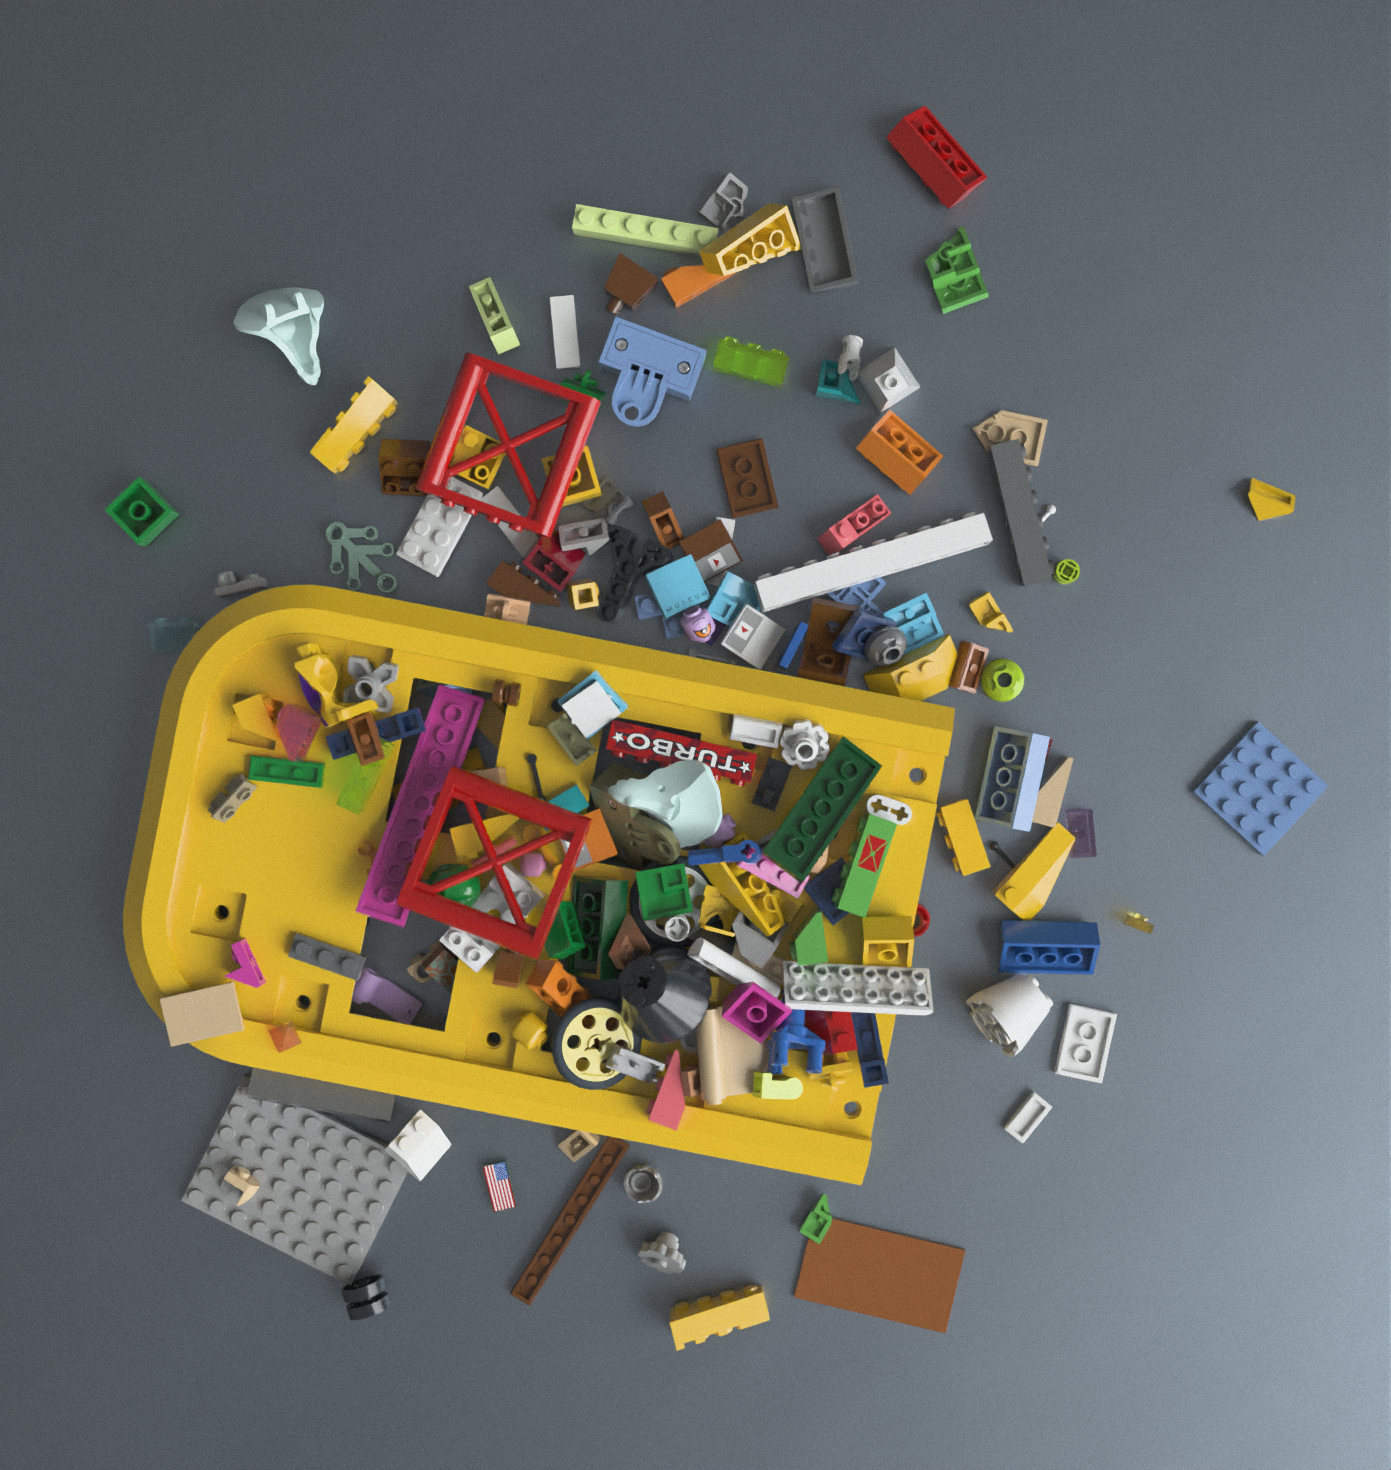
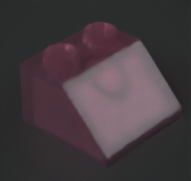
[277,704,322,762]

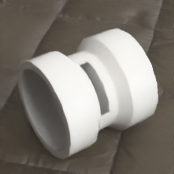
[665,915,690,941]

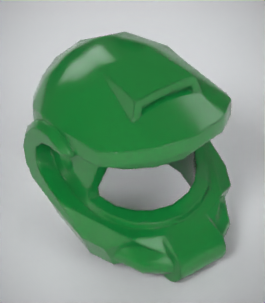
[426,864,481,907]

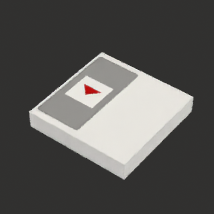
[720,604,786,670]

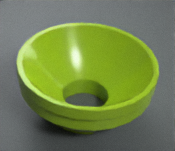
[980,659,1024,702]

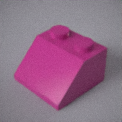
[722,981,792,1044]

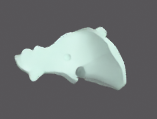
[233,287,324,386]
[608,760,722,848]

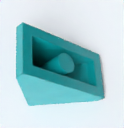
[815,359,861,405]

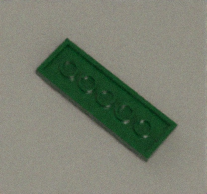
[761,736,882,883]

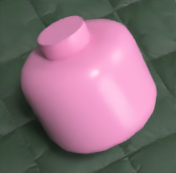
[520,852,546,877]

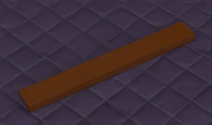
[510,1136,630,1306]

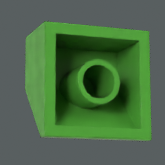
[789,907,828,966]

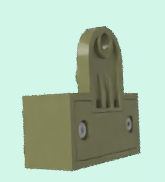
[590,763,681,871]

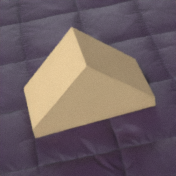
[558,1129,600,1162]

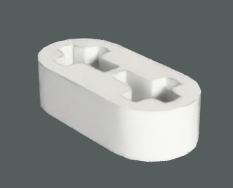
[866,794,912,825]

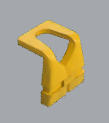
[698,885,738,937]

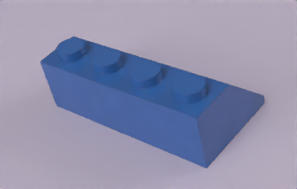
[998,920,1100,975]

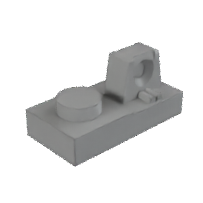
[215,571,268,598]

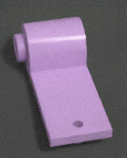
[352,966,424,1024]

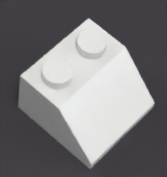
[384,1110,452,1181]

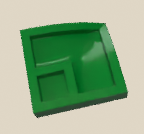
[635,863,693,921]

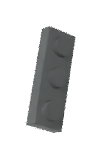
[288,932,367,981]

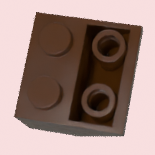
[378,438,430,496]

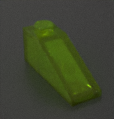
[336,738,395,815]

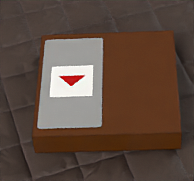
[679,519,743,582]

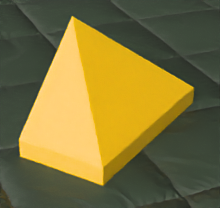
[1248,478,1296,521]

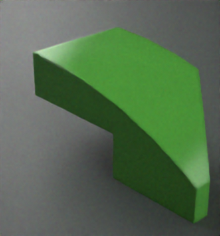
[798,1193,833,1244]

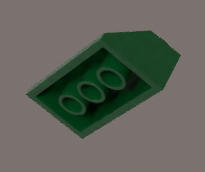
[567,875,628,980]

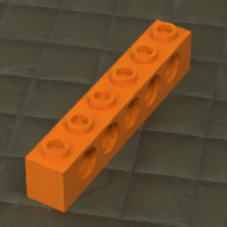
[526,959,626,1061]

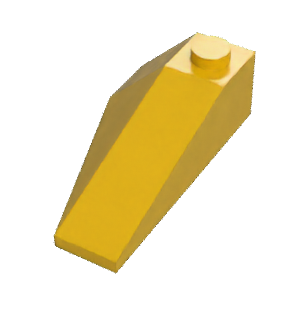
[992,822,1076,921]
[699,831,785,937]

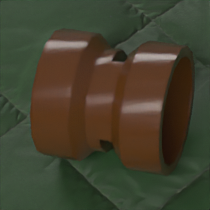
[492,679,521,707]

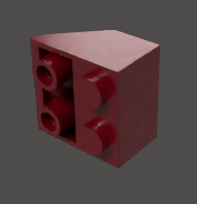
[519,529,586,592]

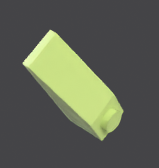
[469,277,520,355]

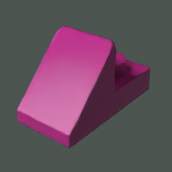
[225,938,266,988]

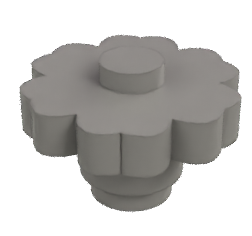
[637,1232,686,1274]

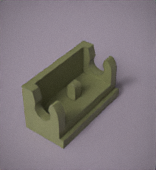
[547,713,597,766]

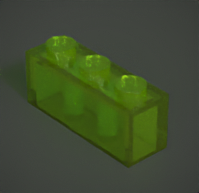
[713,337,789,388]

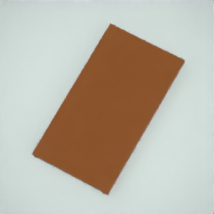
[794,1218,966,1334]

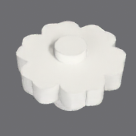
[780,719,830,770]

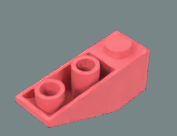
[817,494,892,555]
[646,1049,685,1130]

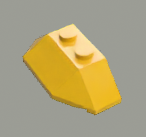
[862,634,958,701]

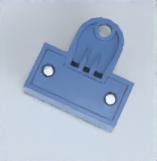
[599,316,706,427]

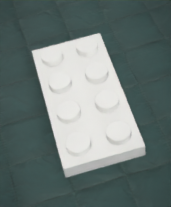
[396,477,483,577]

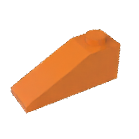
[661,265,738,308]

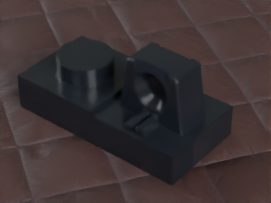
[751,757,792,812]

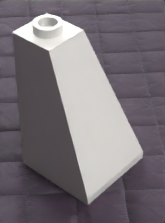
[857,347,920,413]

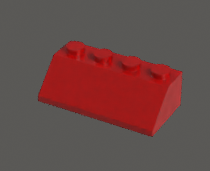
[886,106,987,209]

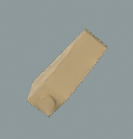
[1032,757,1074,828]

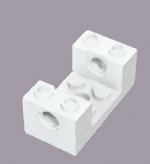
[439,863,545,973]

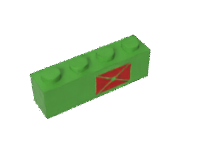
[832,814,897,918]

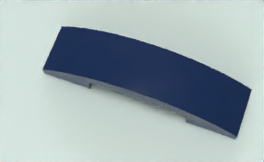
[326,707,426,760]
[851,1012,889,1088]

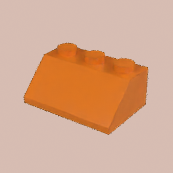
[856,410,943,495]

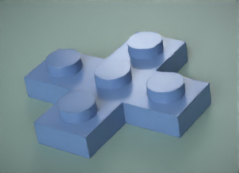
[635,567,709,639]
[826,577,887,627]

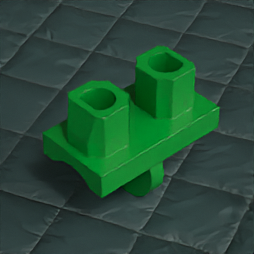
[561,370,606,404]

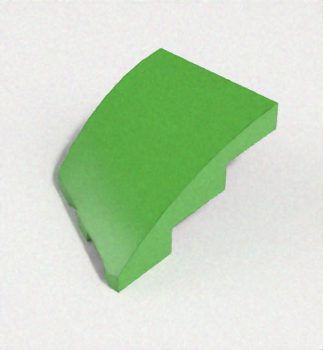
[925,226,989,314]

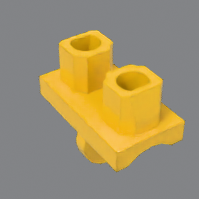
[809,1052,854,1092]

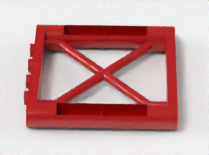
[415,352,601,538]
[397,766,592,960]

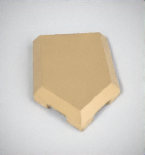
[973,410,1048,467]

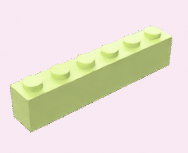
[572,204,719,256]

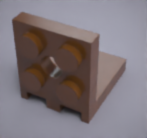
[797,597,861,686]

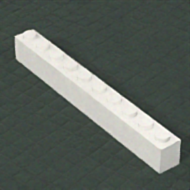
[754,512,993,613]

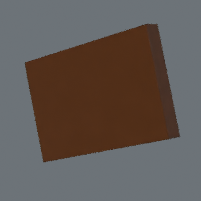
[716,438,779,519]

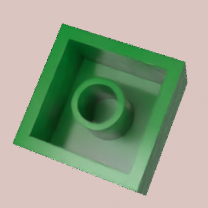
[104,477,179,547]

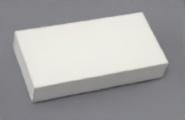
[729,714,782,748]
[1003,1091,1052,1144]

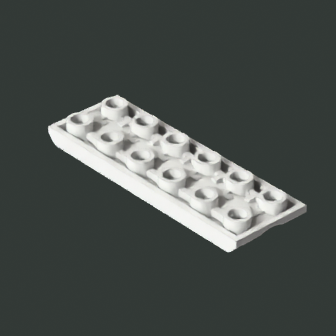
[783,961,934,1015]

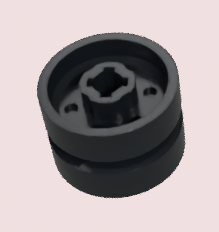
[341,1274,391,1320]

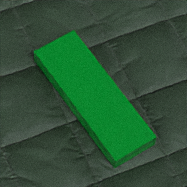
[248,755,325,788]

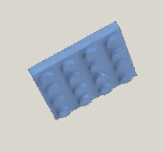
[1192,721,1328,856]

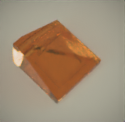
[269,1020,302,1053]

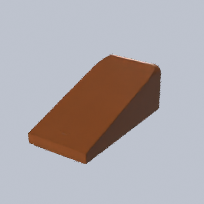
[346,712,385,767]

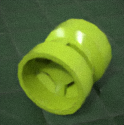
[1052,559,1080,584]

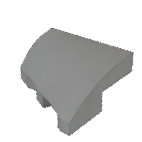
[697,172,748,233]

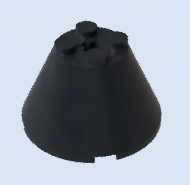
[618,944,712,1043]

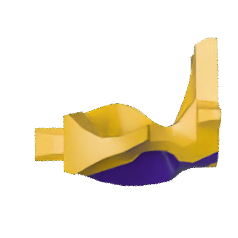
[294,643,379,728]

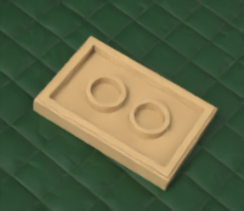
[160,981,245,1047]

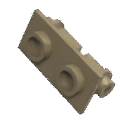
[207,773,257,823]

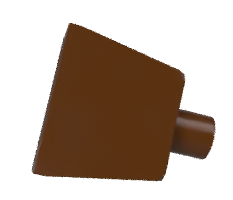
[604,253,659,316]

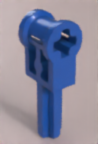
[688,840,762,865]

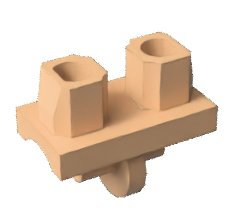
[484,593,531,625]

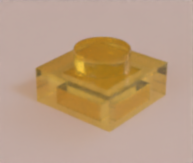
[1124,913,1154,934]

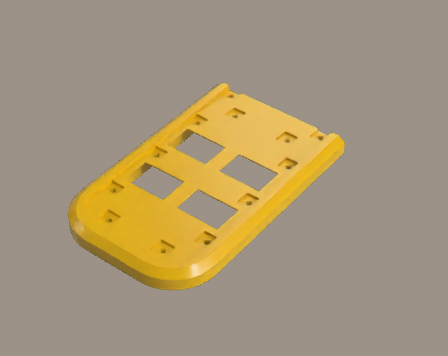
[123,585,955,1185]

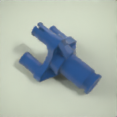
[766,990,826,1074]

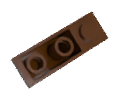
[486,560,562,608]

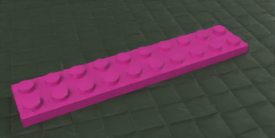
[356,684,485,928]

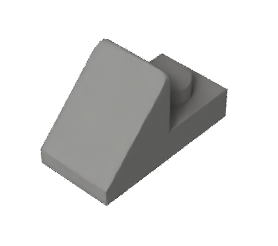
[558,517,609,555]

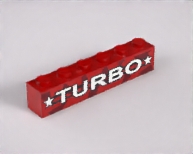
[606,720,757,786]

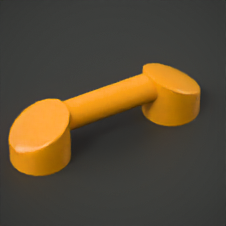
[523,824,572,881]

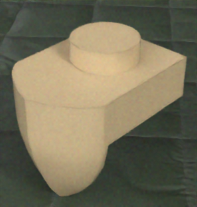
[224,1165,260,1206]

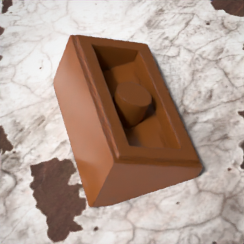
[948,641,989,694]

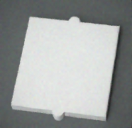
[562,681,621,738]

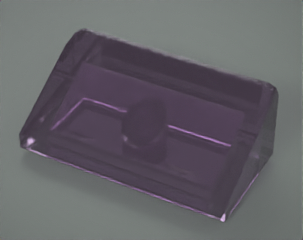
[1066,809,1097,858]

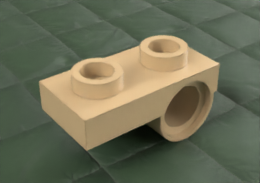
[407,939,443,982]

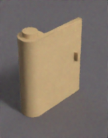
[696,1006,768,1105]

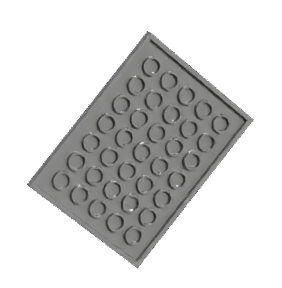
[182,1074,408,1286]

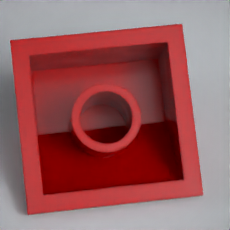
[804,1010,858,1054]

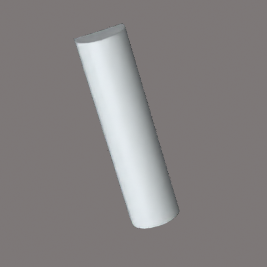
[687,938,780,998]

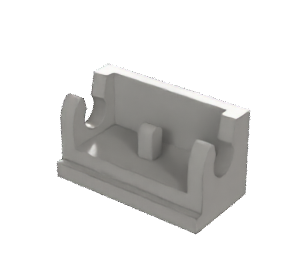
[605,1043,665,1084]

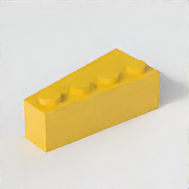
[670,1284,770,1351]

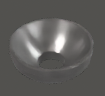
[864,626,907,666]

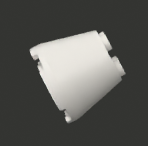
[966,974,1053,1057]

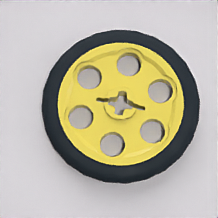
[551,997,641,1090]

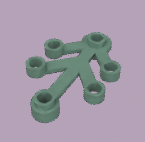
[324,521,397,593]

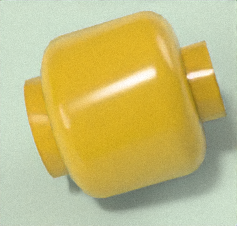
[511,1012,549,1049]

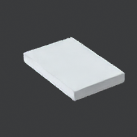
[1054,1003,1117,1083]

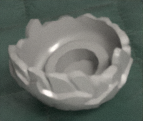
[623,1165,663,1203]

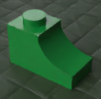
[544,901,586,959]

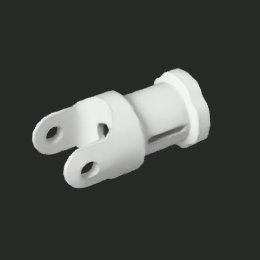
[838,335,863,381]

